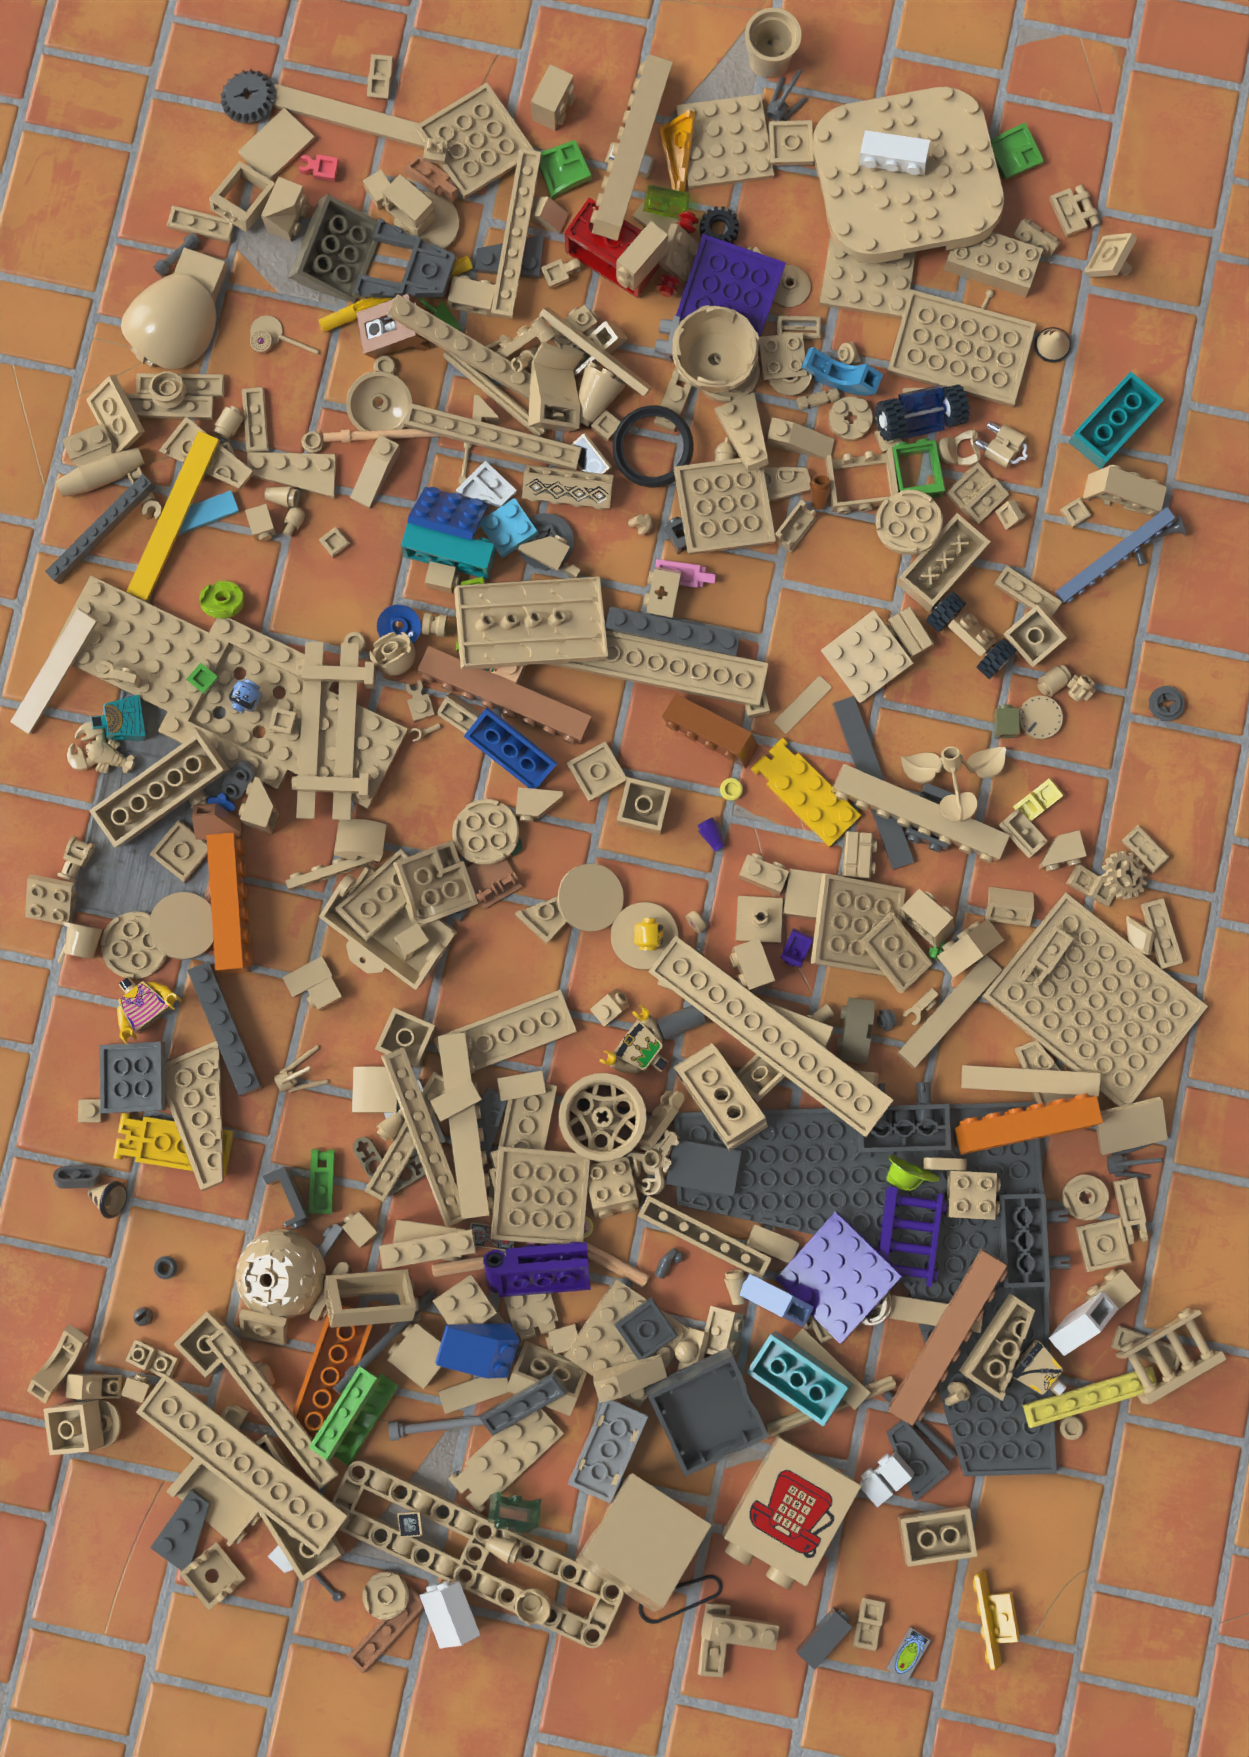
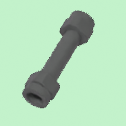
[153,233,201,277]

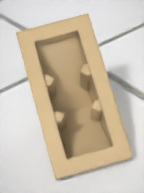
[530,197,569,234]

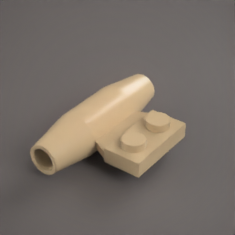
[56,423,145,497]

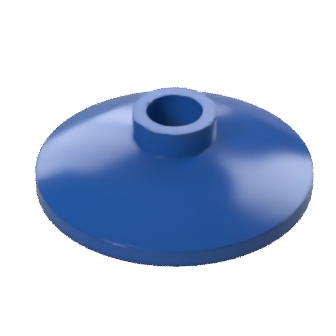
[377,604,421,643]

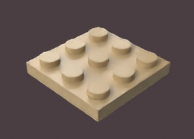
[821,610,914,704]

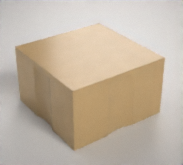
[575,1473,711,1612]

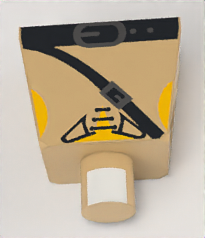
[1012,1340,1067,1396]

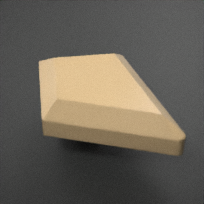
[1126,916,1155,955]

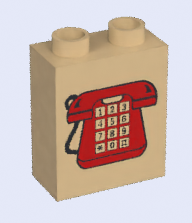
[722,1434,861,1590]

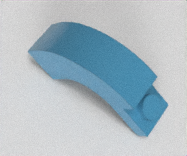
[801,347,883,395]

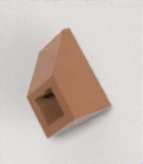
[192,803,242,840]

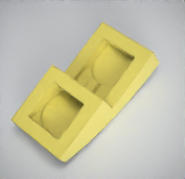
[1013,778,1064,821]

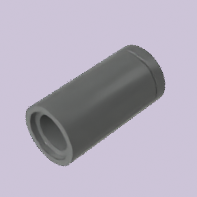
[656,1005,706,1040]

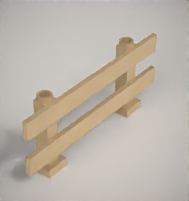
[292,642,376,821]

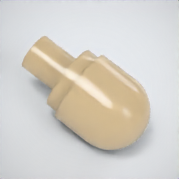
[283,507,305,537]

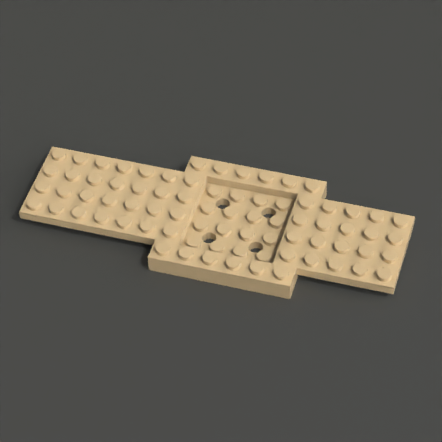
[49,575,409,809]

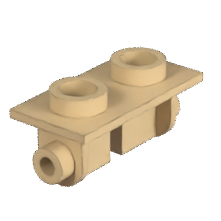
[1014,219,1061,259]

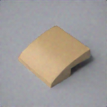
[944,462,1009,524]
[334,819,386,862]
[352,1067,397,1113]

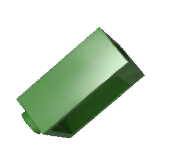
[892,438,945,498]

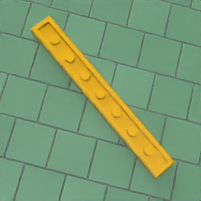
[126,430,220,602]

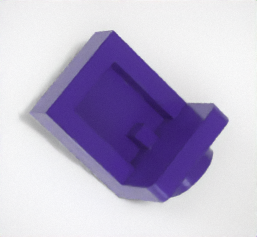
[780,928,814,967]

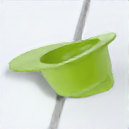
[886,1155,940,1191]

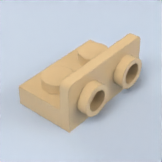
[704,1306,744,1357]

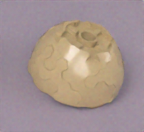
[672,305,760,393]
[235,1229,326,1319]

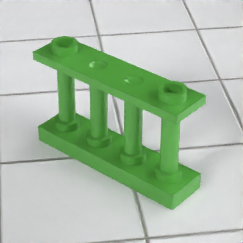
[309,1366,399,1466]

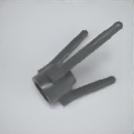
[766,69,807,121]
[1107,1144,1163,1179]

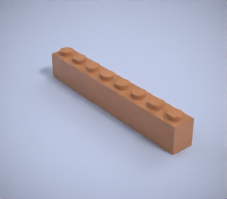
[417,646,592,745]
[888,1249,1008,1426]

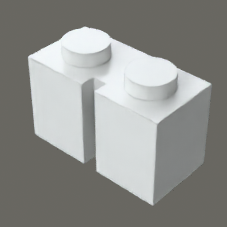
[860,1451,915,1507]

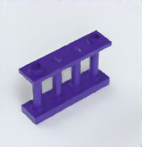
[878,1186,947,1287]

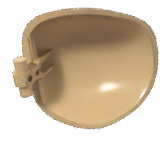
[121,273,216,369]

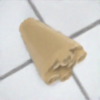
[578,361,627,427]

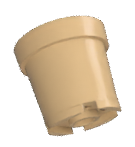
[745,8,801,78]

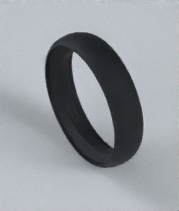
[613,405,694,488]

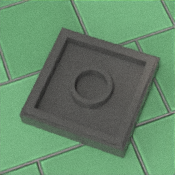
[614,1297,678,1360]

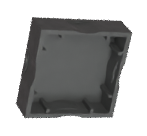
[645,1348,769,1477]

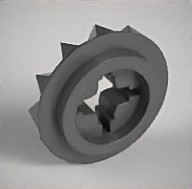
[1148,686,1184,721]

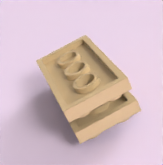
[673,1043,768,1151]

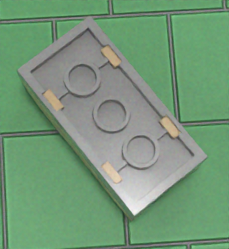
[568,1399,648,1504]

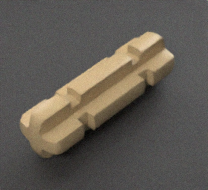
[797,388,840,410]

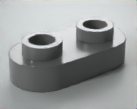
[222,760,256,799]
[53,1165,100,1189]

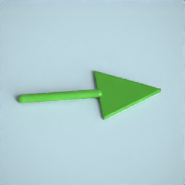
[416,297,462,331]

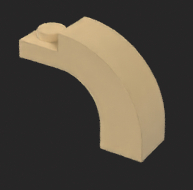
[27,1324,88,1404]

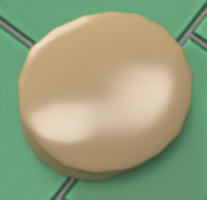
[149,371,186,409]

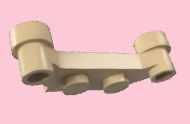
[491,316,556,379]

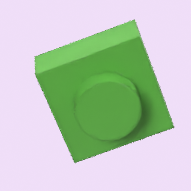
[186,663,219,695]

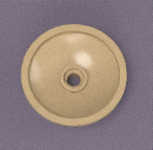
[346,371,412,431]

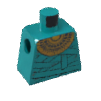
[91,695,145,741]

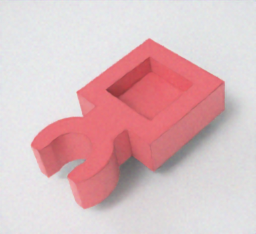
[299,155,339,182]

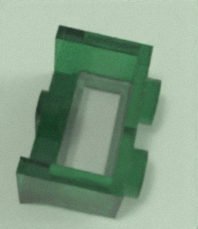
[488,1491,541,1534]

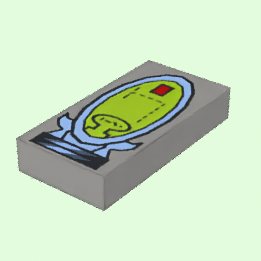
[886,1627,931,1681]

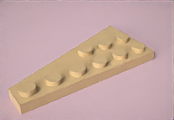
[165,1041,224,1192]

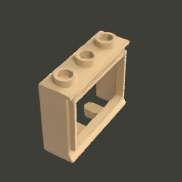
[825,448,898,514]

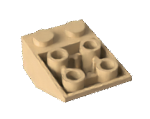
[528,360,580,432]

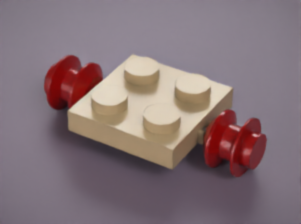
[656,211,699,297]

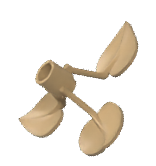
[901,746,1006,822]

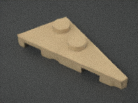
[515,896,567,944]

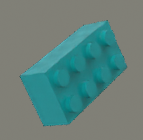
[1068,371,1164,470]
[401,523,496,580]
[746,1331,853,1426]

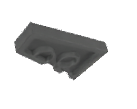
[475,234,544,279]
[887,1419,950,1502]
[150,1489,211,1571]

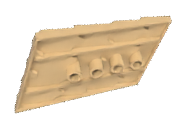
[454,576,608,669]

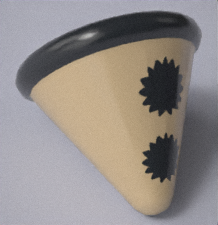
[1035,327,1071,363]
[87,1181,127,1219]

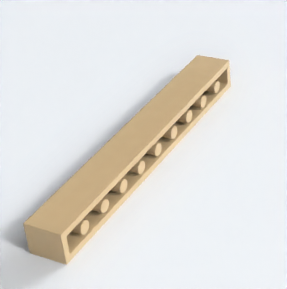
[590,54,672,241]

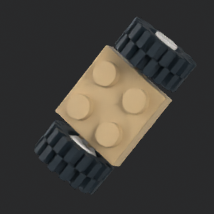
[926,591,1017,679]

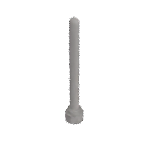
[388,1416,484,1441]

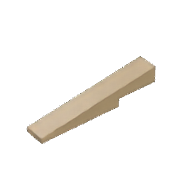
[896,955,1003,1068]

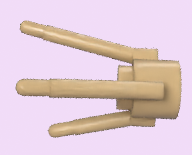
[274,1045,329,1094]

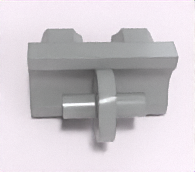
[655,316,680,361]

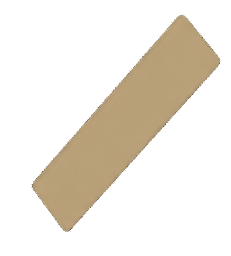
[774,676,832,733]

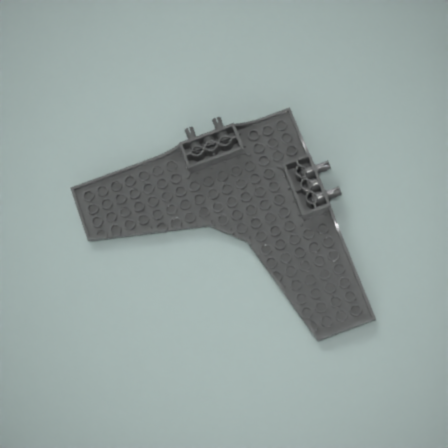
[674,1082,1071,1477]

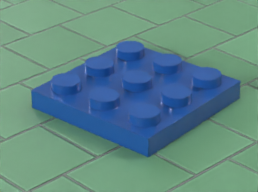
[407,487,488,541]

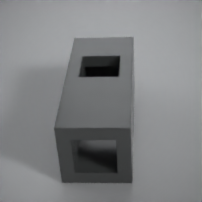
[796,1608,852,1670]

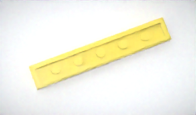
[1023,1366,1157,1428]

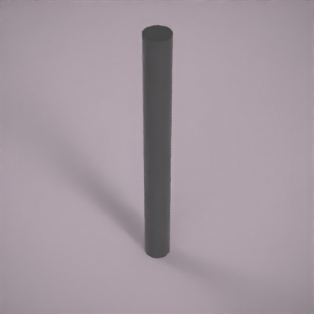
[882,1390,957,1460]

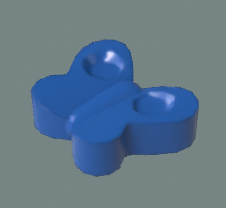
[208,791,236,812]

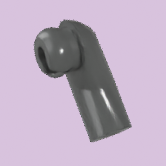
[654,1248,684,1279]

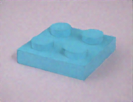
[480,498,539,559]

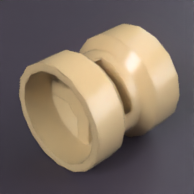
[422,613,447,637]

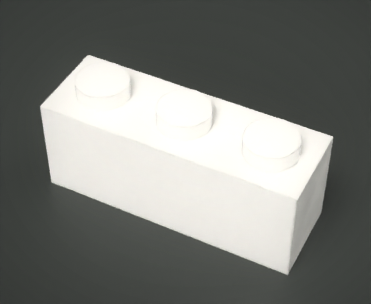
[860,130,930,175]

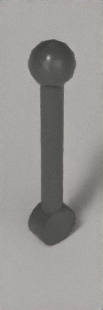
[314,1573,342,1602]

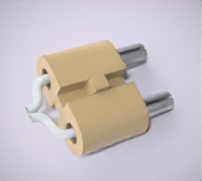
[976,421,1028,469]

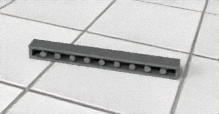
[45,474,156,584]

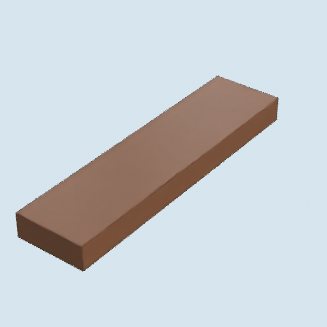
[346,1586,424,1674]

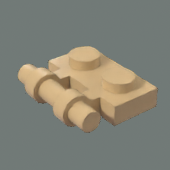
[1049,185,1100,237]

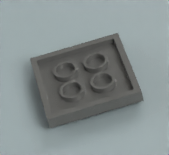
[100,1041,166,1114]

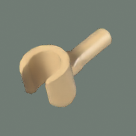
[409,723,441,743]

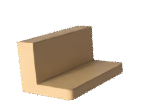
[985,887,1034,926]

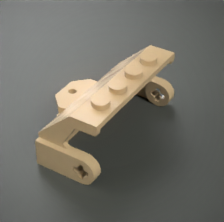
[319,865,458,990]

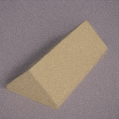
[735,1054,785,1103]

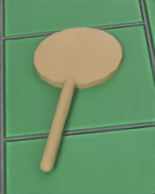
[250,315,319,354]

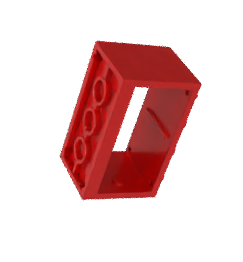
[565,198,660,298]

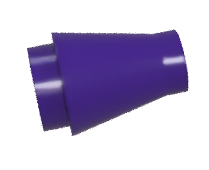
[697,817,726,852]

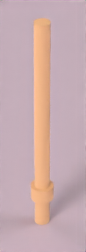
[323,429,443,443]

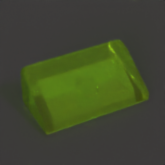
[643,185,690,219]

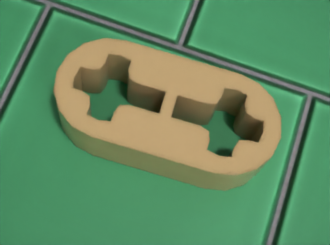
[923,1158,967,1171]

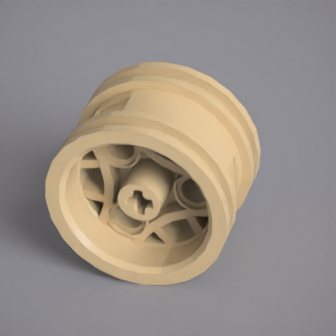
[559,1073,646,1162]

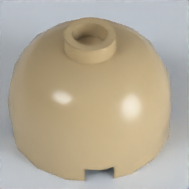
[369,632,416,676]

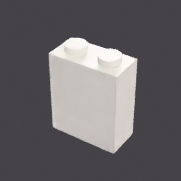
[1049,1291,1119,1356]
[419,1580,480,1648]

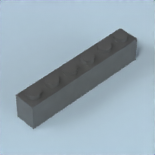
[605,606,741,656]
[187,961,264,1097]

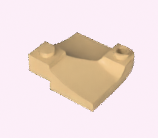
[393,841,478,924]

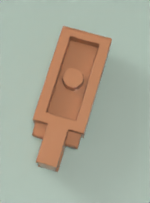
[404,155,458,202]

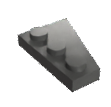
[448,1087,507,1169]

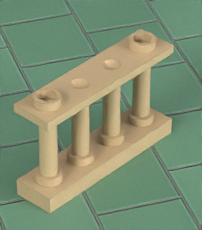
[1115,1308,1226,1404]

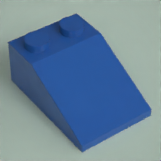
[435,1323,519,1378]

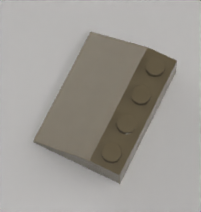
[288,194,378,304]

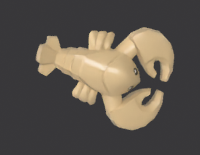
[67,722,135,774]
[625,1130,680,1196]

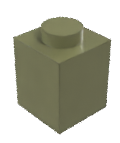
[993,704,1020,739]

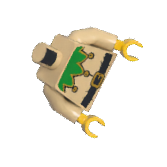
[599,1005,669,1074]

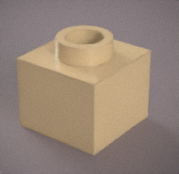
[121,1374,153,1403]

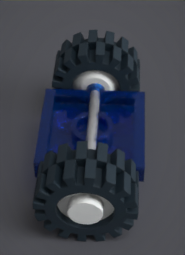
[875,384,970,441]

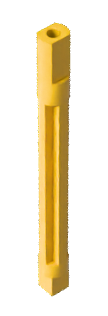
[318,256,473,332]

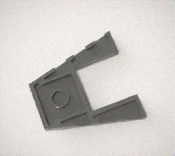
[353,218,457,298]

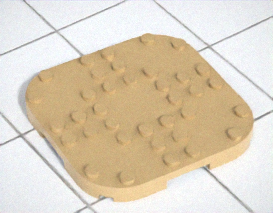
[813,87,1004,263]

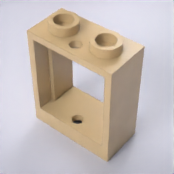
[209,161,275,232]

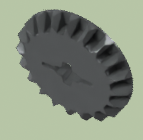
[220,69,276,123]
[519,513,574,570]

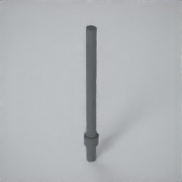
[333,1289,436,1394]

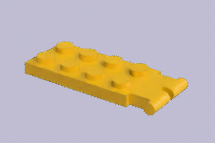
[751,738,861,847]
[113,1113,234,1176]

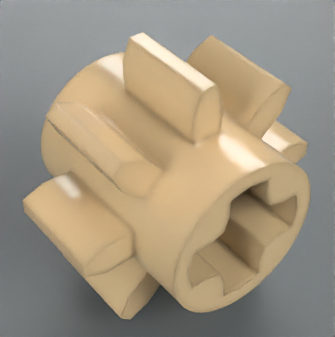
[1067,674,1096,702]

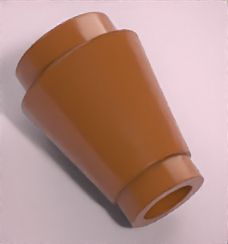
[809,475,832,509]

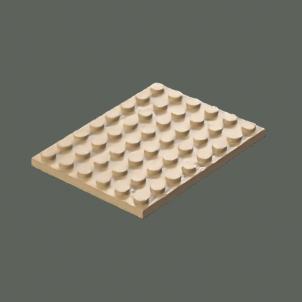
[982,893,1208,1107]

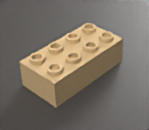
[944,232,1043,298]
[896,513,991,613]

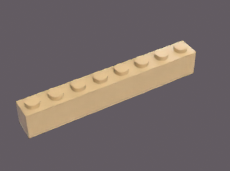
[831,764,1010,863]
[438,1032,493,1219]

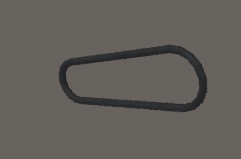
[638,1575,722,1624]

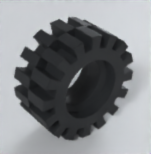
[700,206,739,244]

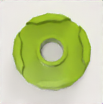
[199,581,245,619]

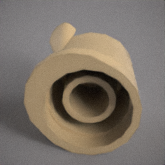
[57,921,102,964]

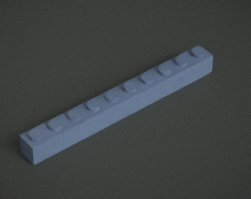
[1055,507,1175,604]

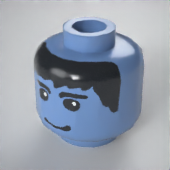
[228,679,262,714]

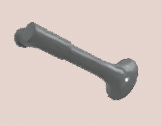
[1134,515,1186,566]

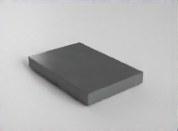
[666,1140,741,1197]

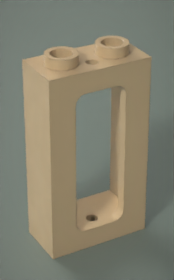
[323,1269,419,1328]

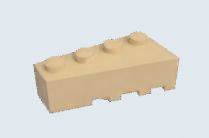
[959,1294,1035,1401]

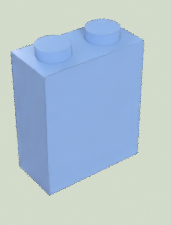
[739,1274,813,1328]

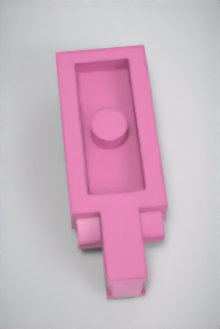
[656,559,716,588]

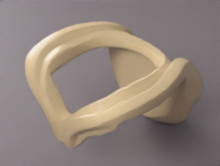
[936,430,981,466]

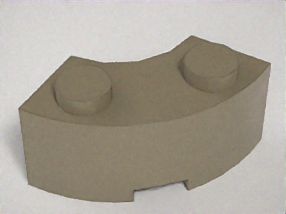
[836,997,875,1064]

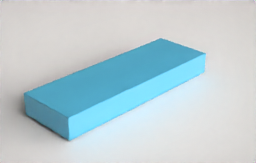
[178,491,239,536]

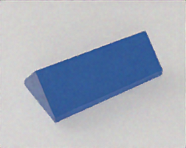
[464,707,558,789]

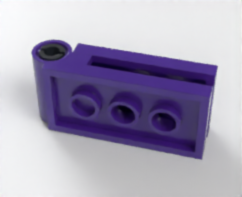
[483,1242,591,1297]

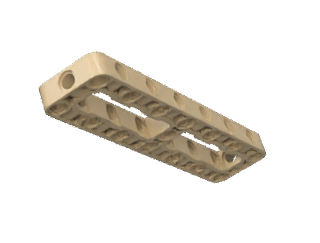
[332,1459,624,1648]

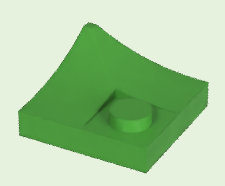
[991,122,1044,181]
[539,140,592,200]

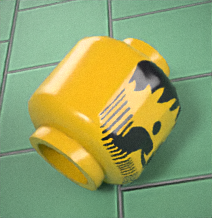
[634,918,664,951]

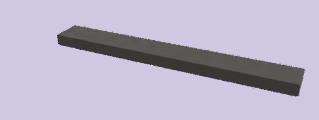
[832,696,914,870]

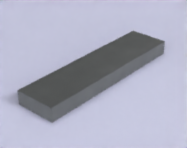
[479,1372,568,1436]

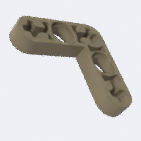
[353,1137,426,1197]

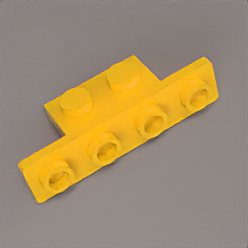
[973,1571,1020,1670]

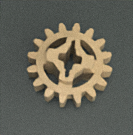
[1101,850,1147,900]

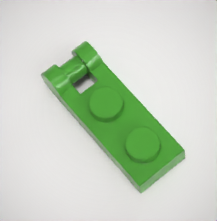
[309,1149,335,1214]

